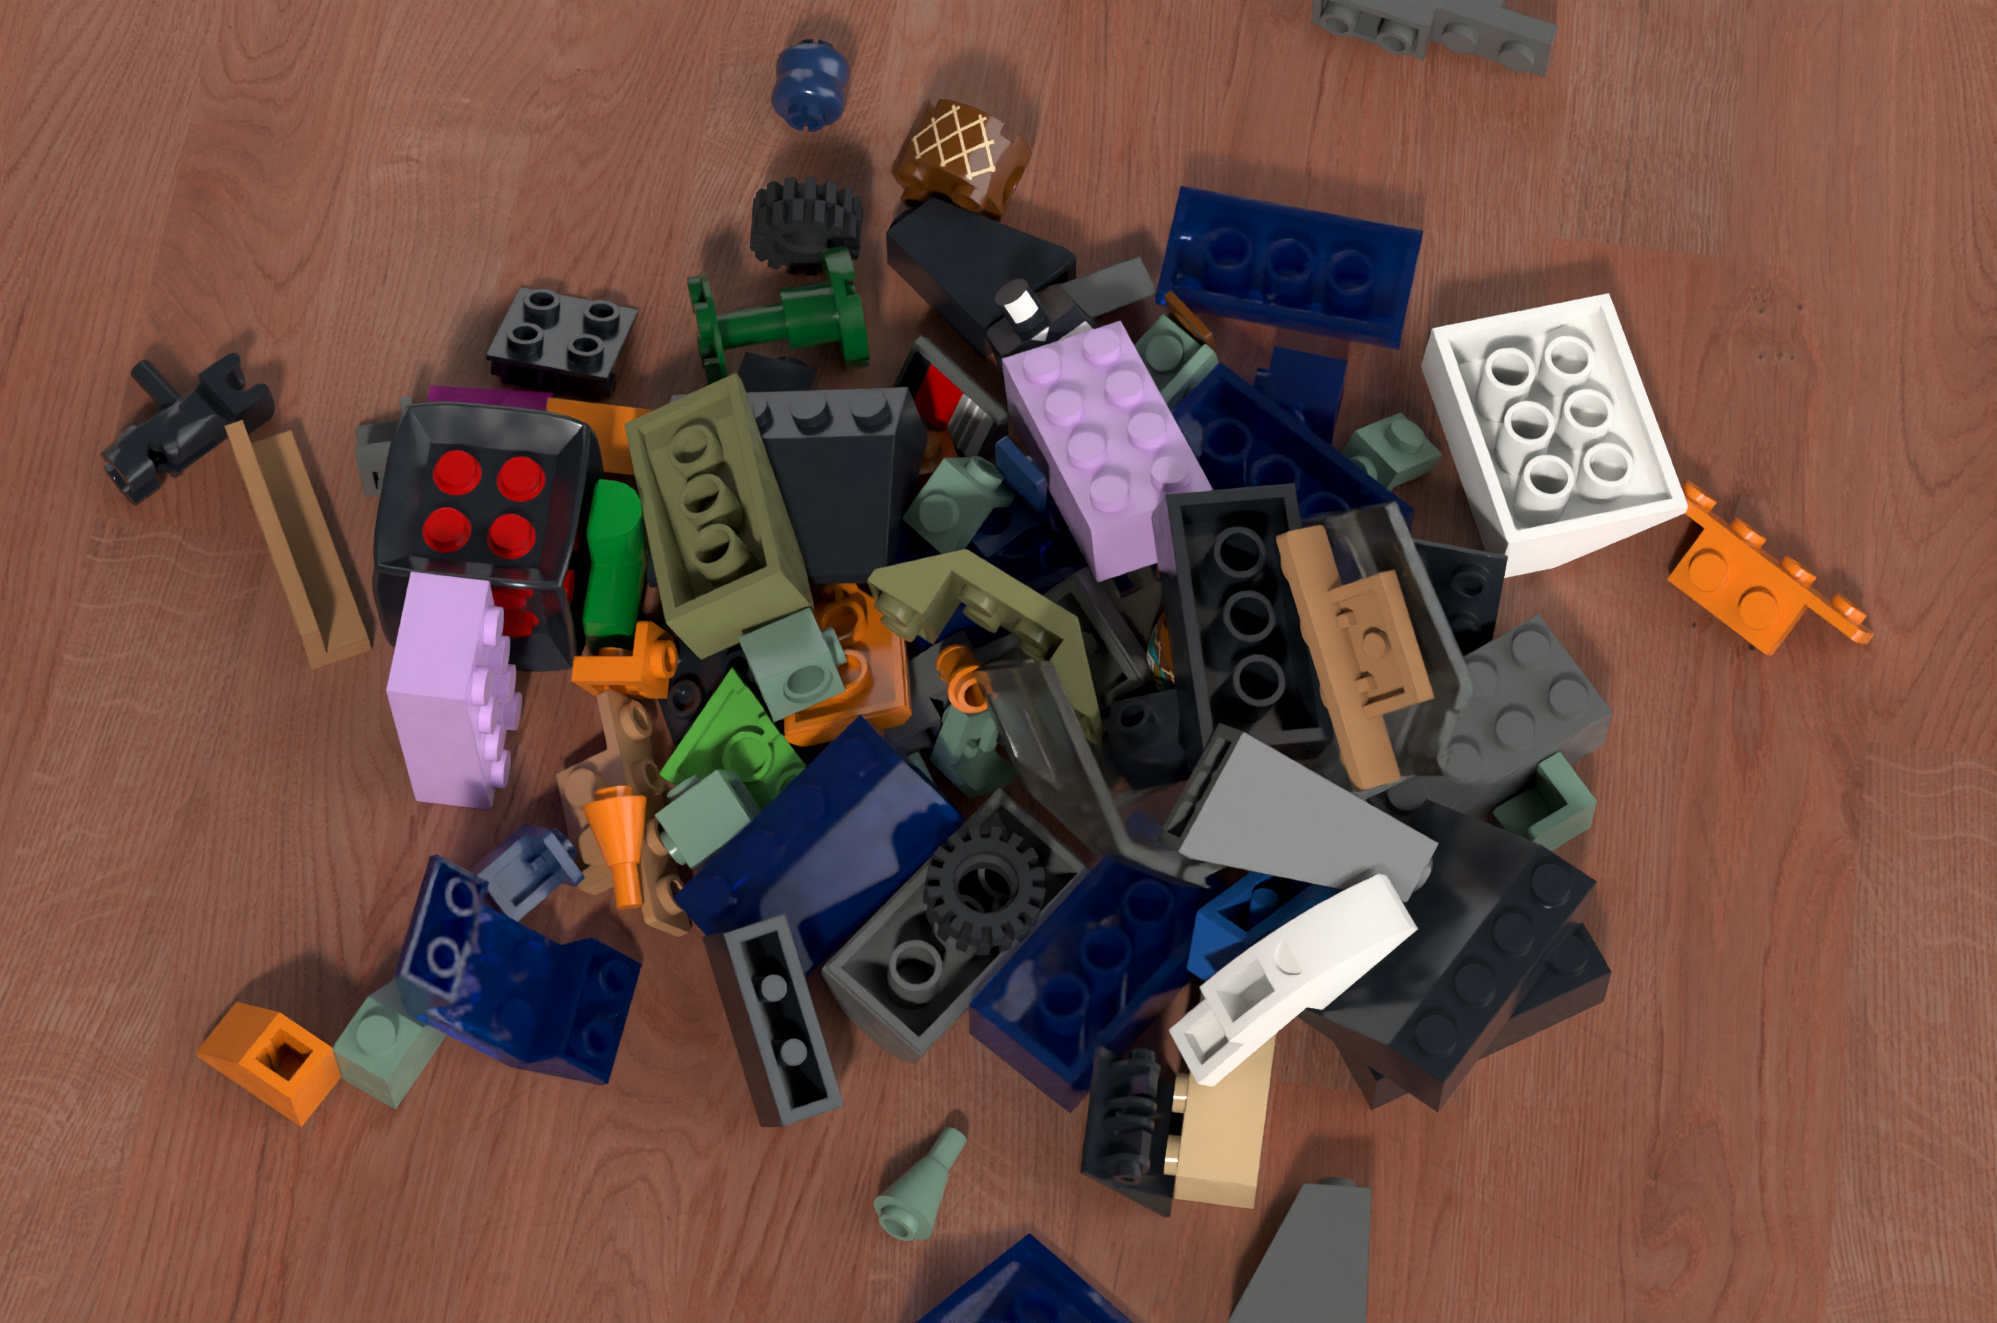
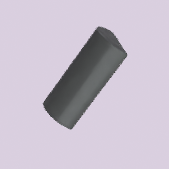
[821,788,1096,1063]

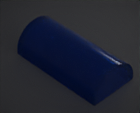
[1155,186,1423,351]

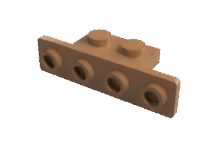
[1276,525,1434,792]
[556,688,691,937]

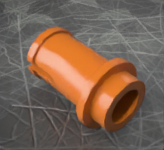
[935,644,998,713]

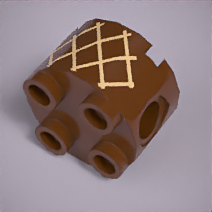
[891,99,1032,223]

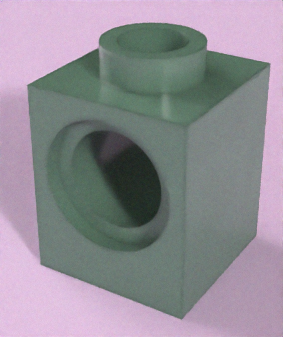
[738,607,847,722]

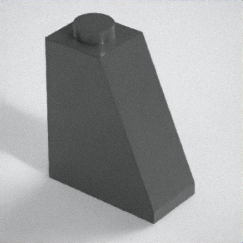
[1229,1177,1372,1323]

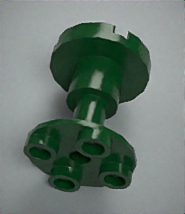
[687,245,870,385]

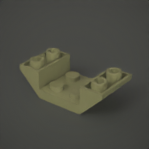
[867,549,1104,746]

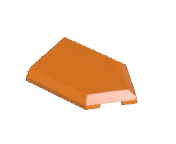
[784,583,912,747]

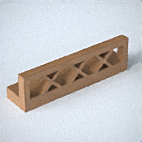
[225,420,372,670]

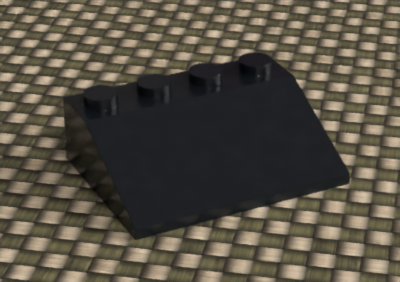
[646,387,929,587]
[1297,799,1597,1113]

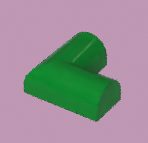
[582,479,649,650]

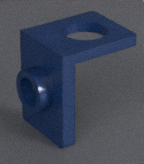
[969,436,1048,561]

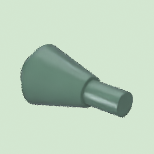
[873,1127,967,1241]

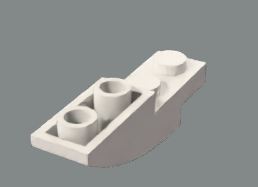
[1169,874,1418,1087]

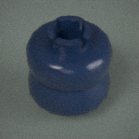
[771,39,850,132]

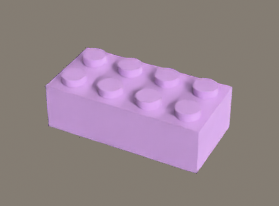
[1002,321,1213,582]
[386,572,522,810]

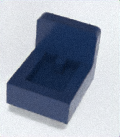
[467,823,585,925]

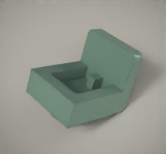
[1330,412,1442,514]
[902,456,1016,554]
[929,687,1017,799]

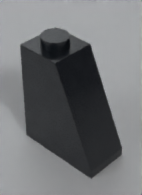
[886,197,1076,359]

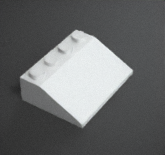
[1421,293,1688,578]

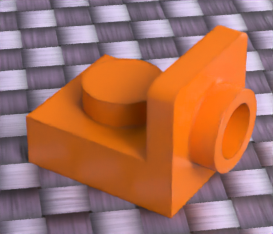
[571,621,678,699]

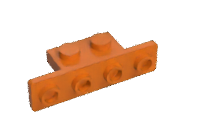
[1667,480,1874,656]

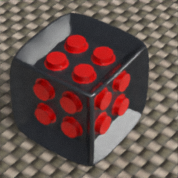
[372,401,605,672]

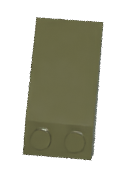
[624,373,815,659]

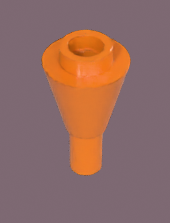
[582,786,647,910]

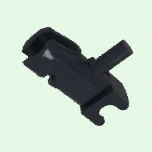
[100,353,275,506]

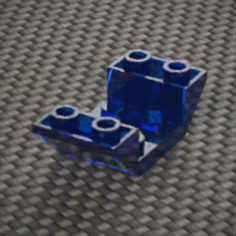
[393,854,642,1085]

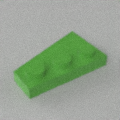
[659,668,855,885]

